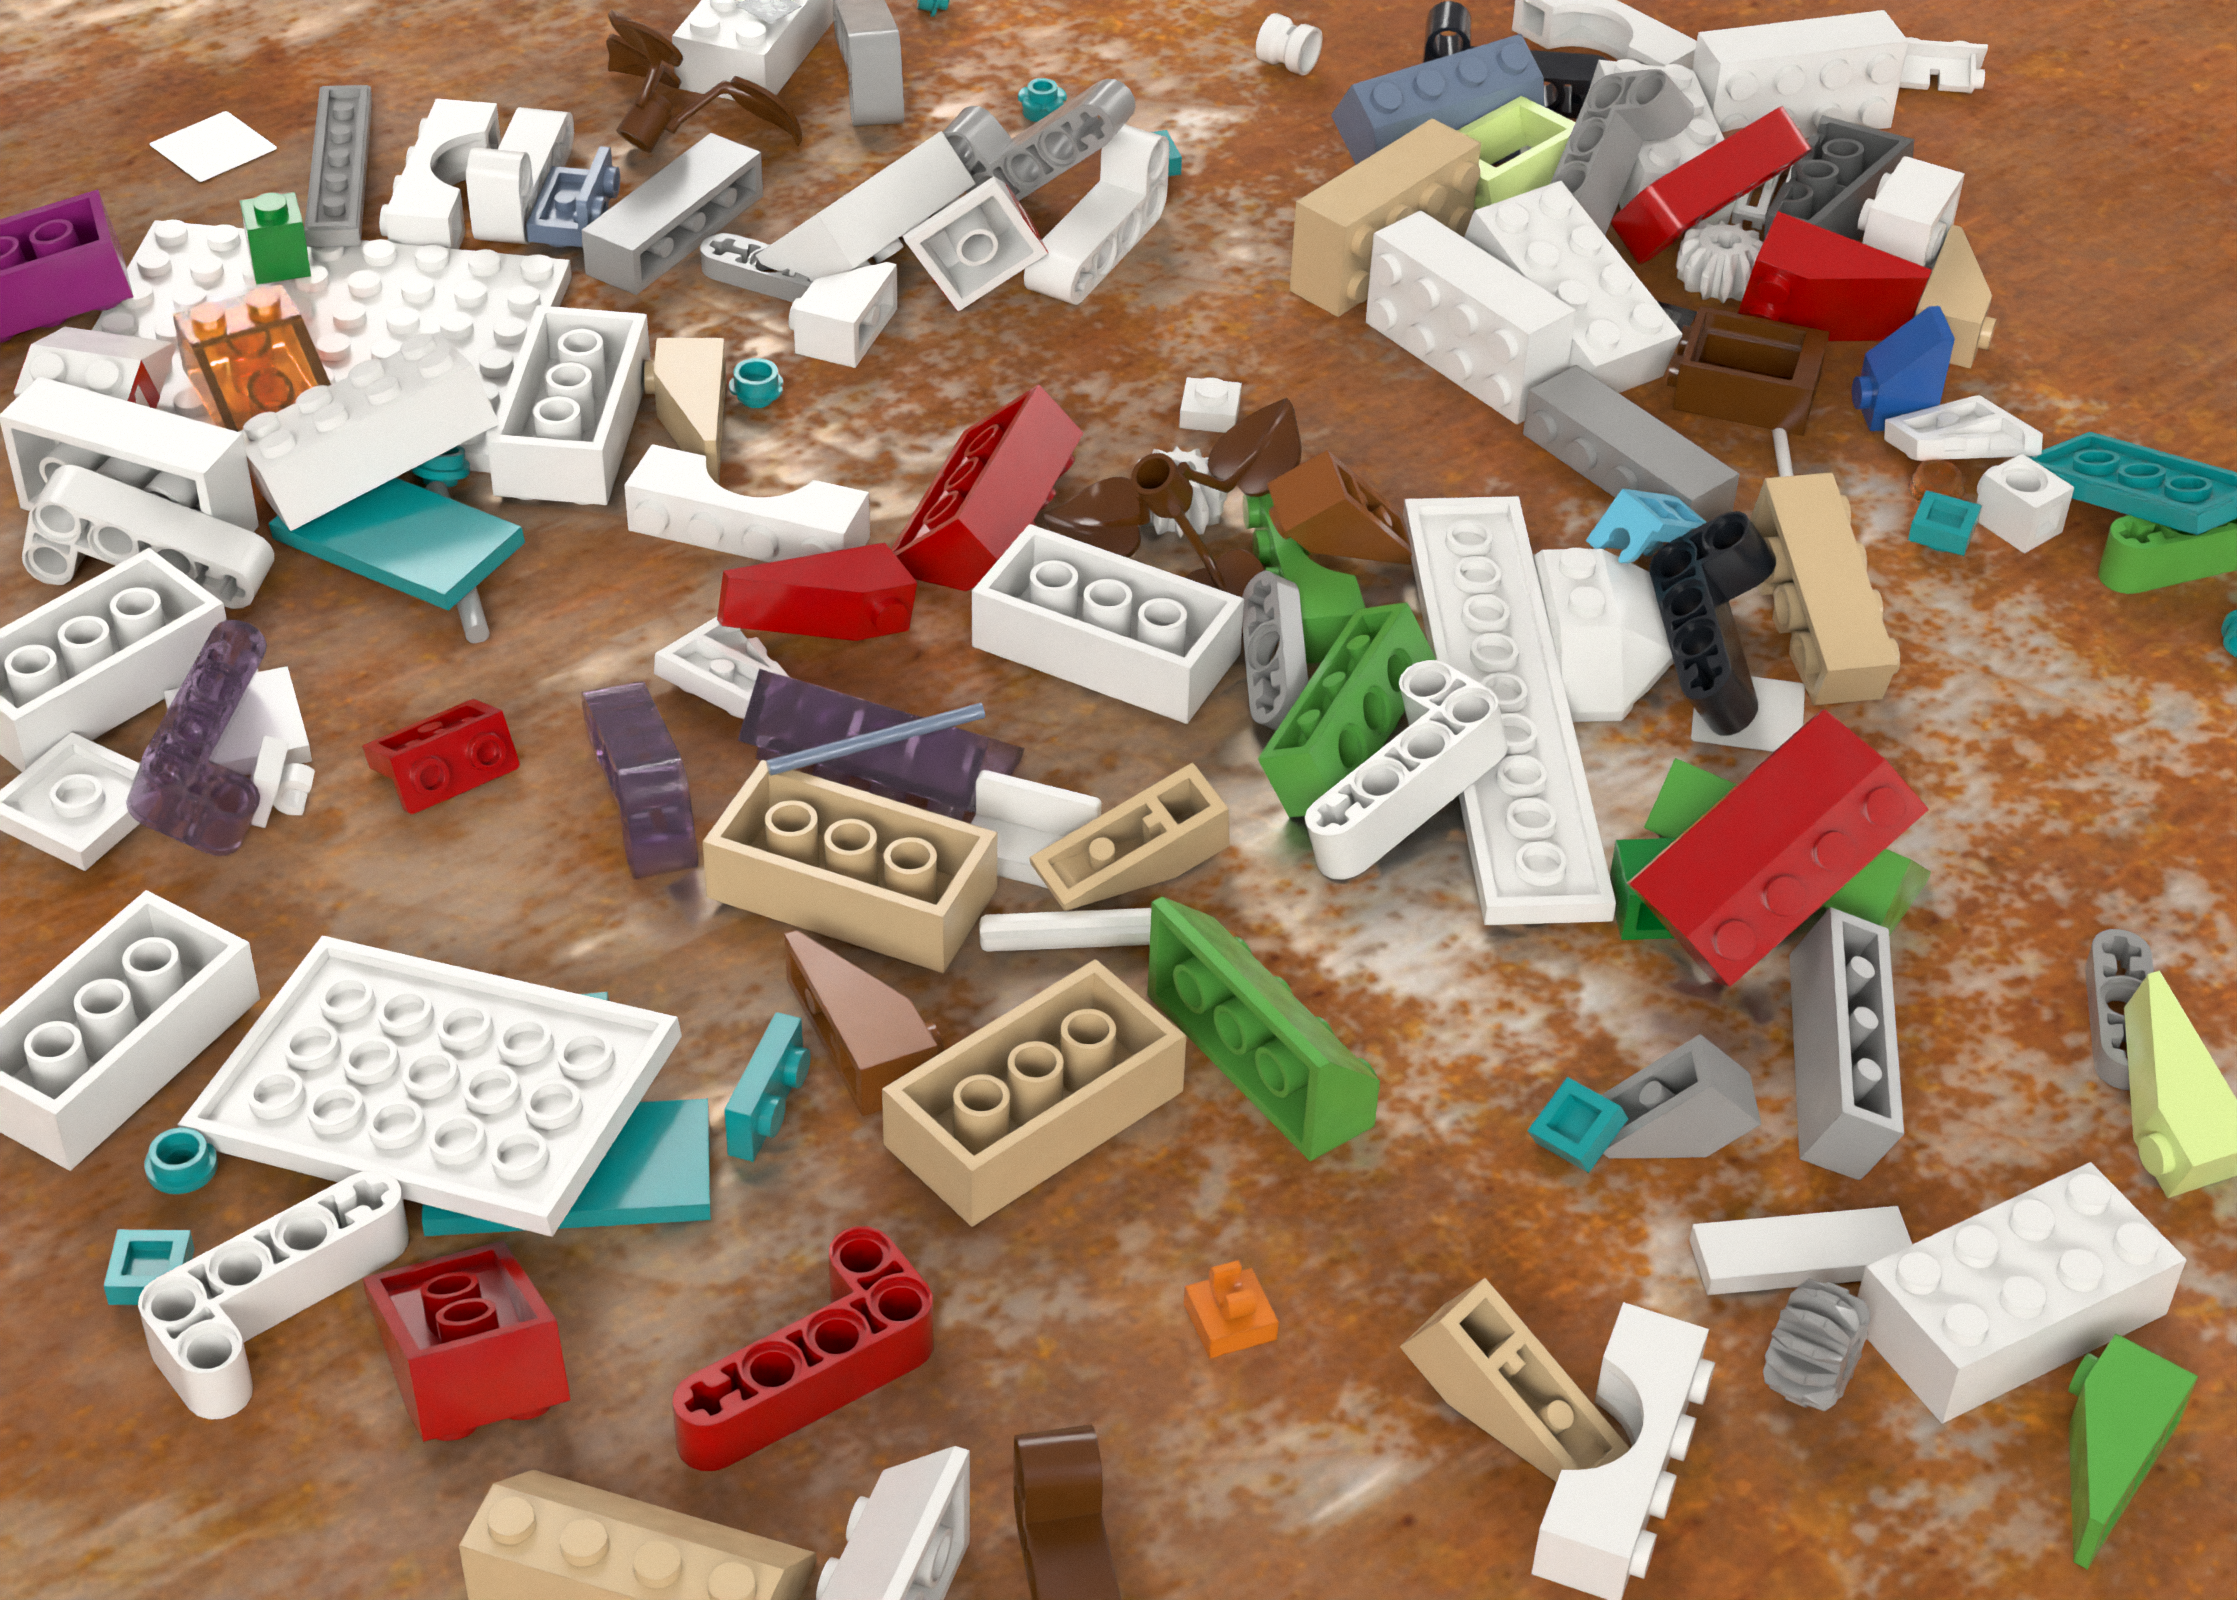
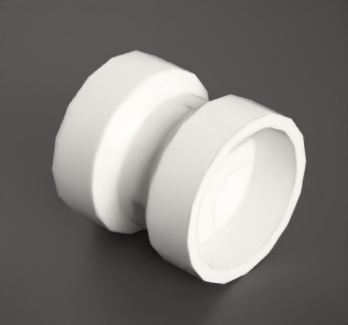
[1256,13,1323,75]

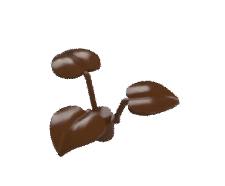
[606,9,802,153]
[1044,398,1302,637]

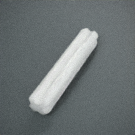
[979,908,1151,952]

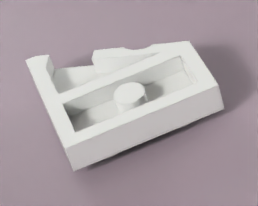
[1884,395,2043,461]
[654,617,789,722]

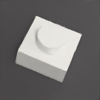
[1179,377,1242,433]

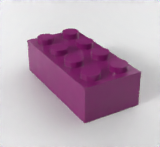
[0,189,134,343]

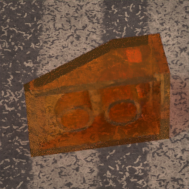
[172,284,331,432]

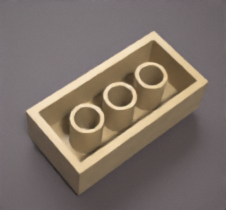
[1290,118,1481,317]
[703,760,998,973]
[882,959,1186,1227]

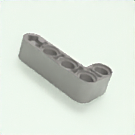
[833,0,904,126]
[1550,69,1695,235]
[943,79,1136,201]

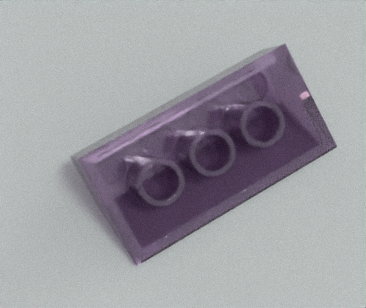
[738,668,1025,821]

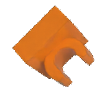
[1184,1260,1279,1359]

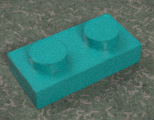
[724,1012,811,1162]

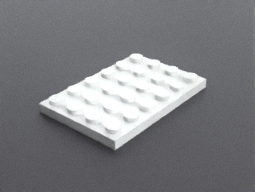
[178,936,682,1237]

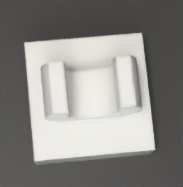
[240,735,315,828]

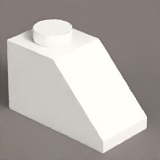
[788,262,897,368]

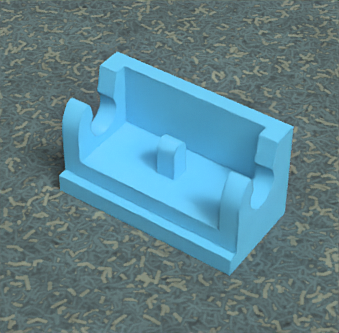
[1585,488,1707,564]

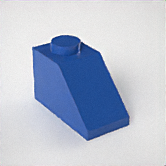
[1852,306,1955,431]

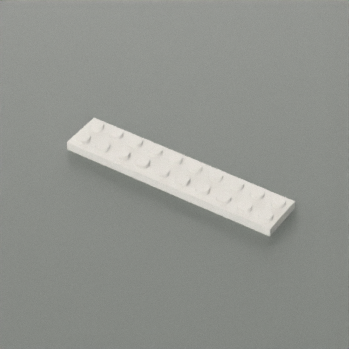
[1403,496,1616,925]

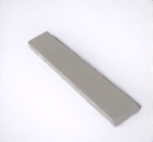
[304,85,372,247]

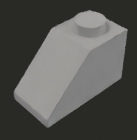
[1601,1034,1761,1159]

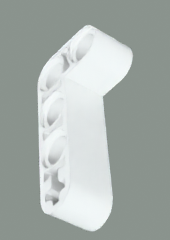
[466,107,574,244]
[1024,124,1169,305]
[22,465,274,609]
[1305,660,1508,880]
[138,1170,409,1419]

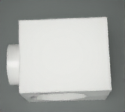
[1976,453,2074,553]

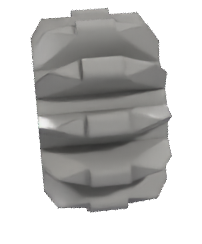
[1763,1279,1871,1411]

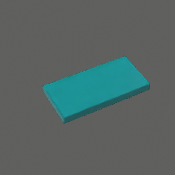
[2027,432,2237,535]
[268,477,526,611]
[422,1098,711,1236]

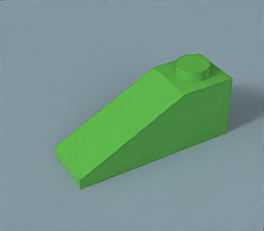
[2068,1333,2198,1570]

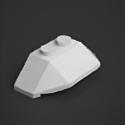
[1533,548,1674,722]

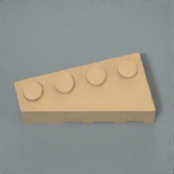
[1750,472,1900,705]

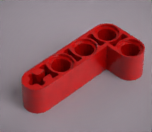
[1610,106,1812,265]
[672,1226,933,1471]

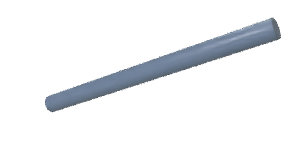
[766,703,985,776]

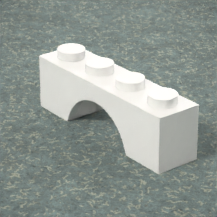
[1512,0,1697,70]
[379,99,501,249]
[624,444,870,562]
[1531,1302,1715,1600]

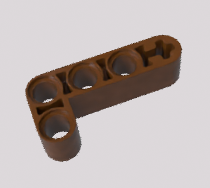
[1013,1424,1121,1600]

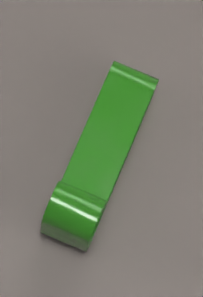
[2098,515,2237,594]

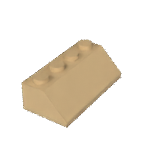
[459,1470,817,1600]

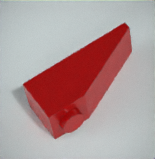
[717,542,917,641]

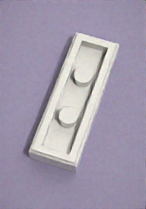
[1689,1206,1912,1295]

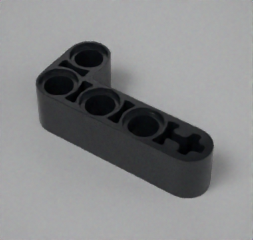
[1422,1,1609,119]
[1649,511,1776,736]

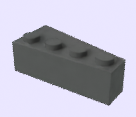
[1764,115,1914,241]

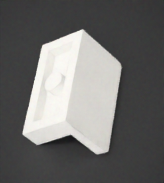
[971,770,1101,888]

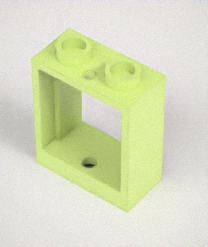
[1457,96,1576,210]

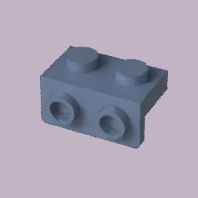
[526,146,620,247]

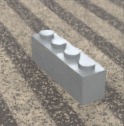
[581,133,763,295]
[1523,365,1740,522]
[1789,907,1904,1180]

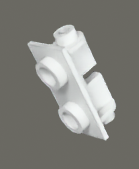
[1899,37,1988,94]

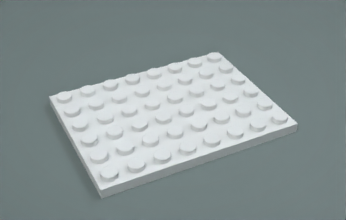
[92,220,572,473]

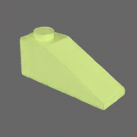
[2124,971,2237,1198]

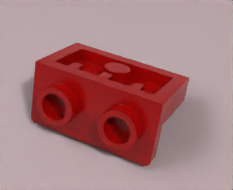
[362,698,520,814]

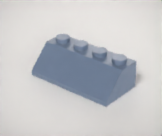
[1331,34,1545,165]

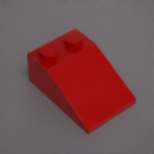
[1738,211,1932,341]
[362,1240,571,1442]

